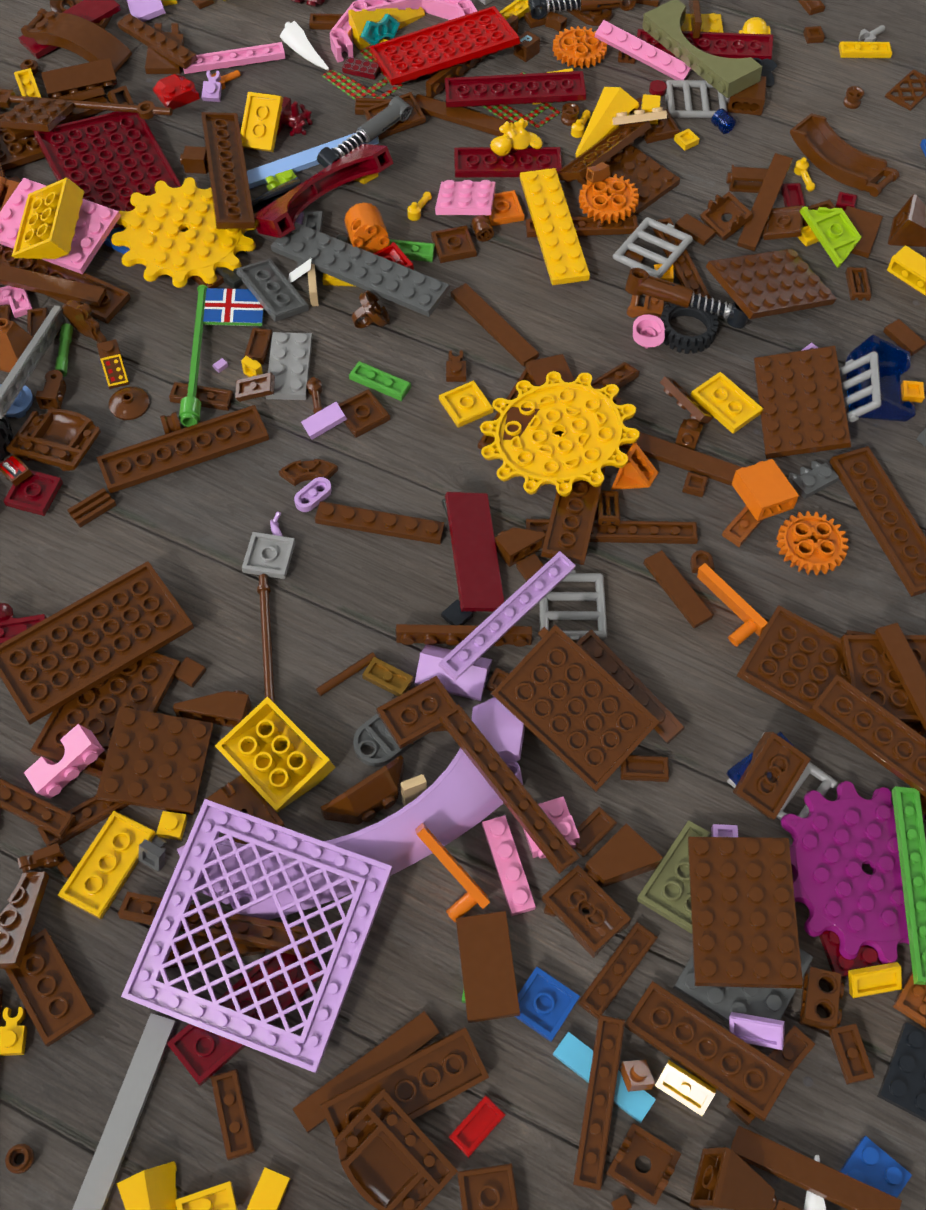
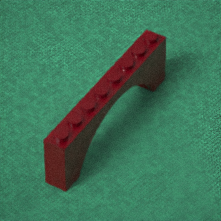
[254,144,393,238]

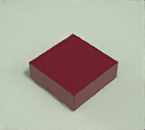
[835,192,857,211]

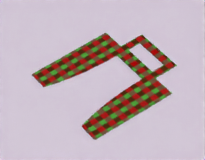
[321,46,404,101]
[482,72,561,129]

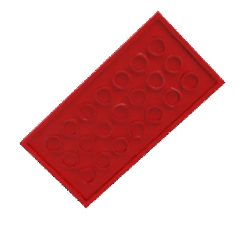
[369,6,520,86]

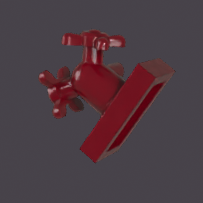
[277,97,312,136]

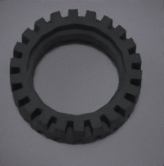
[660,303,718,354]

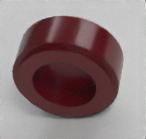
[649,80,667,96]

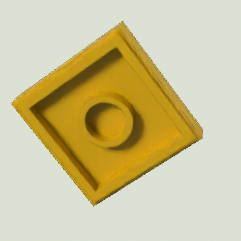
[439,380,494,428]

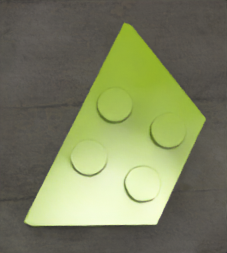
[800,206,862,268]

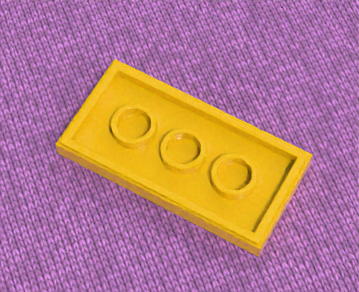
[58,811,156,920]

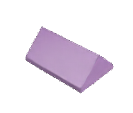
[415,645,492,701]

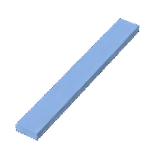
[247,133,379,189]

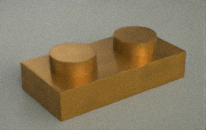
[362,657,414,696]

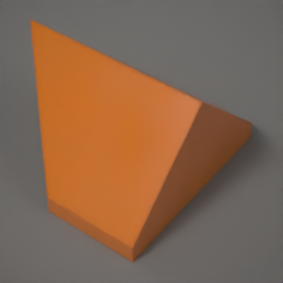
[611,443,659,490]

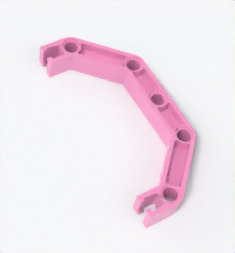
[330,0,477,62]

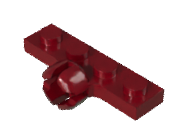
[0,603,47,644]

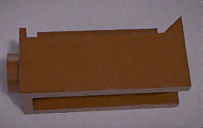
[726,165,768,193]

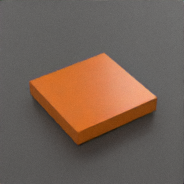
[486,190,525,226]

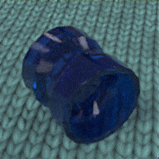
[711,108,736,134]

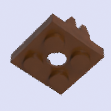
[700,192,753,241]
[606,1123,681,1206]

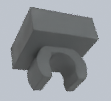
[138,837,167,872]

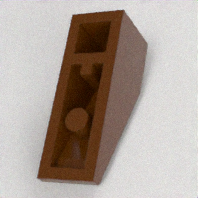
[173,690,252,728]

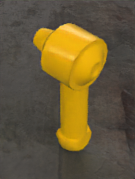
[571,110,591,138]
[794,157,815,192]
[407,192,432,221]

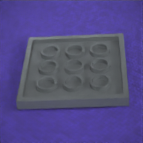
[673,948,813,1023]

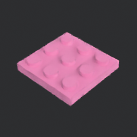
[435,180,496,215]

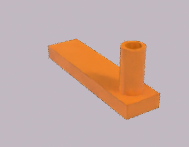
[697,563,768,647]
[415,823,490,923]

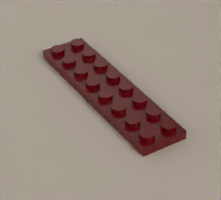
[637,29,773,60]
[445,71,586,108]

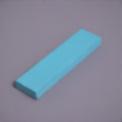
[553,1032,656,1123]

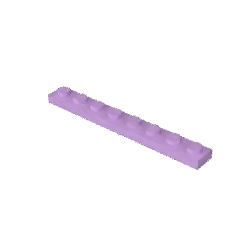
[438,551,576,681]

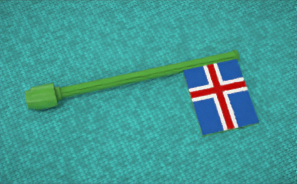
[179,285,264,427]

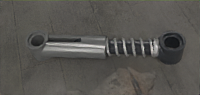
[317,96,413,168]

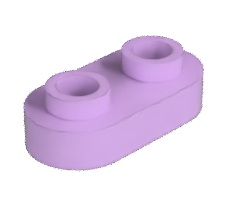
[294,477,332,512]

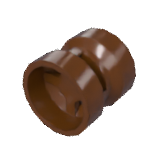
[471,215,494,242]

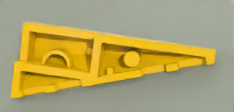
[348,7,425,50]
[575,87,639,158]
[117,1161,177,1210]

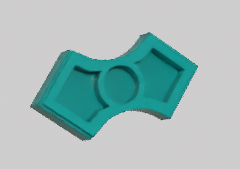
[360,14,400,45]

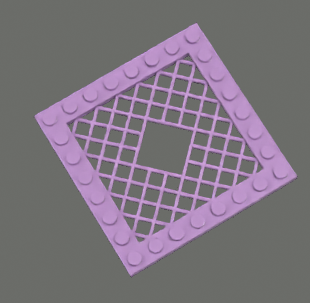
[121,799,393,1073]

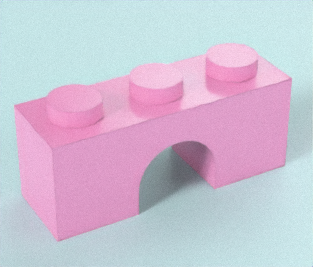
[24,724,105,799]

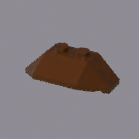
[320,755,404,825]

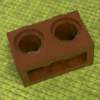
[799,967,844,1031]

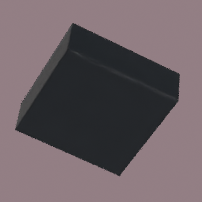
[441,600,473,625]

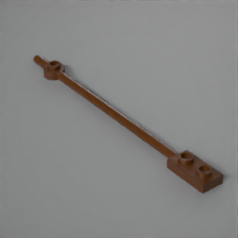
[0,89,173,119]

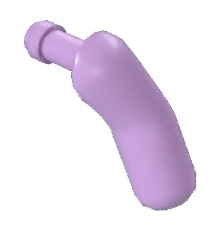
[270,511,282,536]

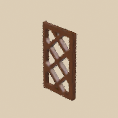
[885,69,926,111]

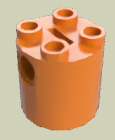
[344,203,389,254]

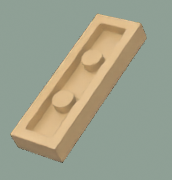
[613,107,667,125]

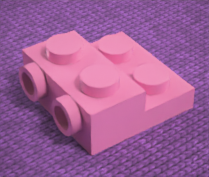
[523,796,580,858]

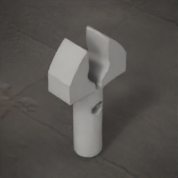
[858,25,885,42]

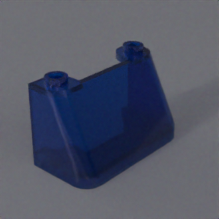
[846,335,916,422]

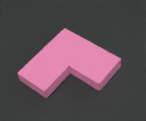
[0,286,33,318]

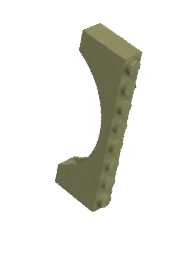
[642,0,762,98]

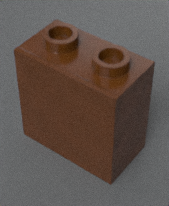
[727,76,766,116]

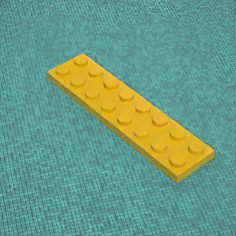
[520,168,590,285]

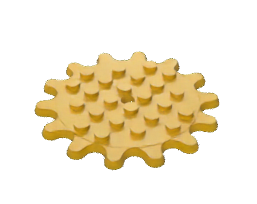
[111,177,256,288]
[480,371,639,497]

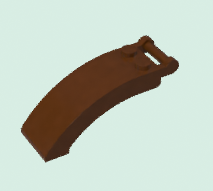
[21,8,132,73]
[790,113,900,197]

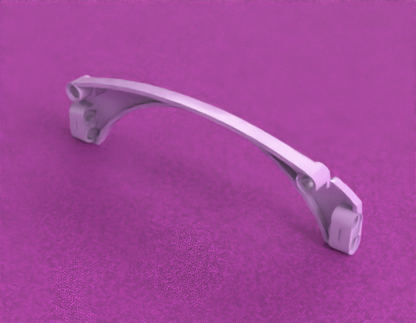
[177,697,525,920]

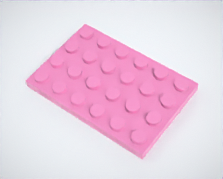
[0,178,121,274]

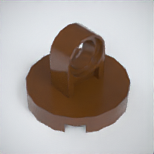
[352,290,390,328]

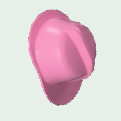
[633,314,665,349]

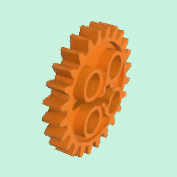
[552,26,607,69]
[579,174,639,224]
[776,511,849,575]

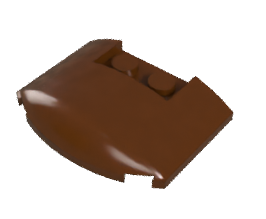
[6,409,101,471]
[334,1088,458,1210]

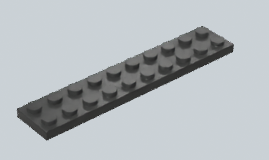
[271,222,450,317]

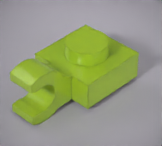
[265,169,297,191]

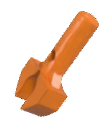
[211,70,241,90]

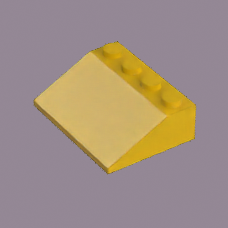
[12,178,84,259]
[215,697,336,812]

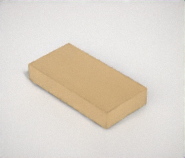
[308,264,319,306]
[401,774,427,807]

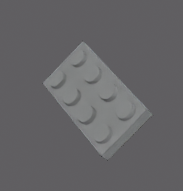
[266,332,312,400]

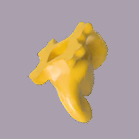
[490,118,543,156]

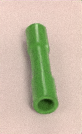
[55,323,73,377]

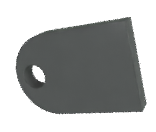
[353,714,424,767]

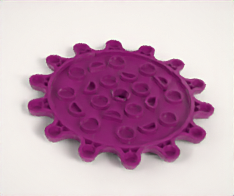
[781,781,926,964]

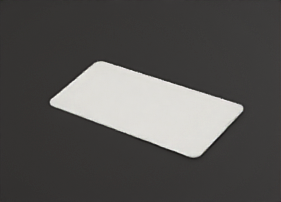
[288,258,312,283]

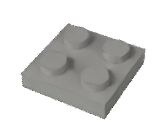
[242,532,295,579]

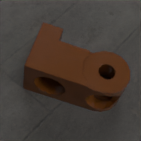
[35,370,67,409]

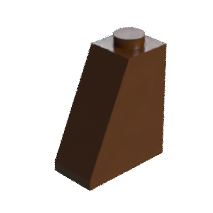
[584,823,663,888]

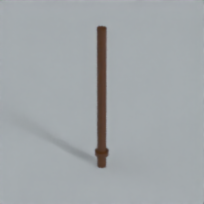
[257,574,275,704]

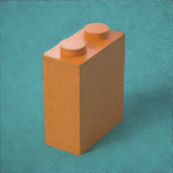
[732,459,799,521]

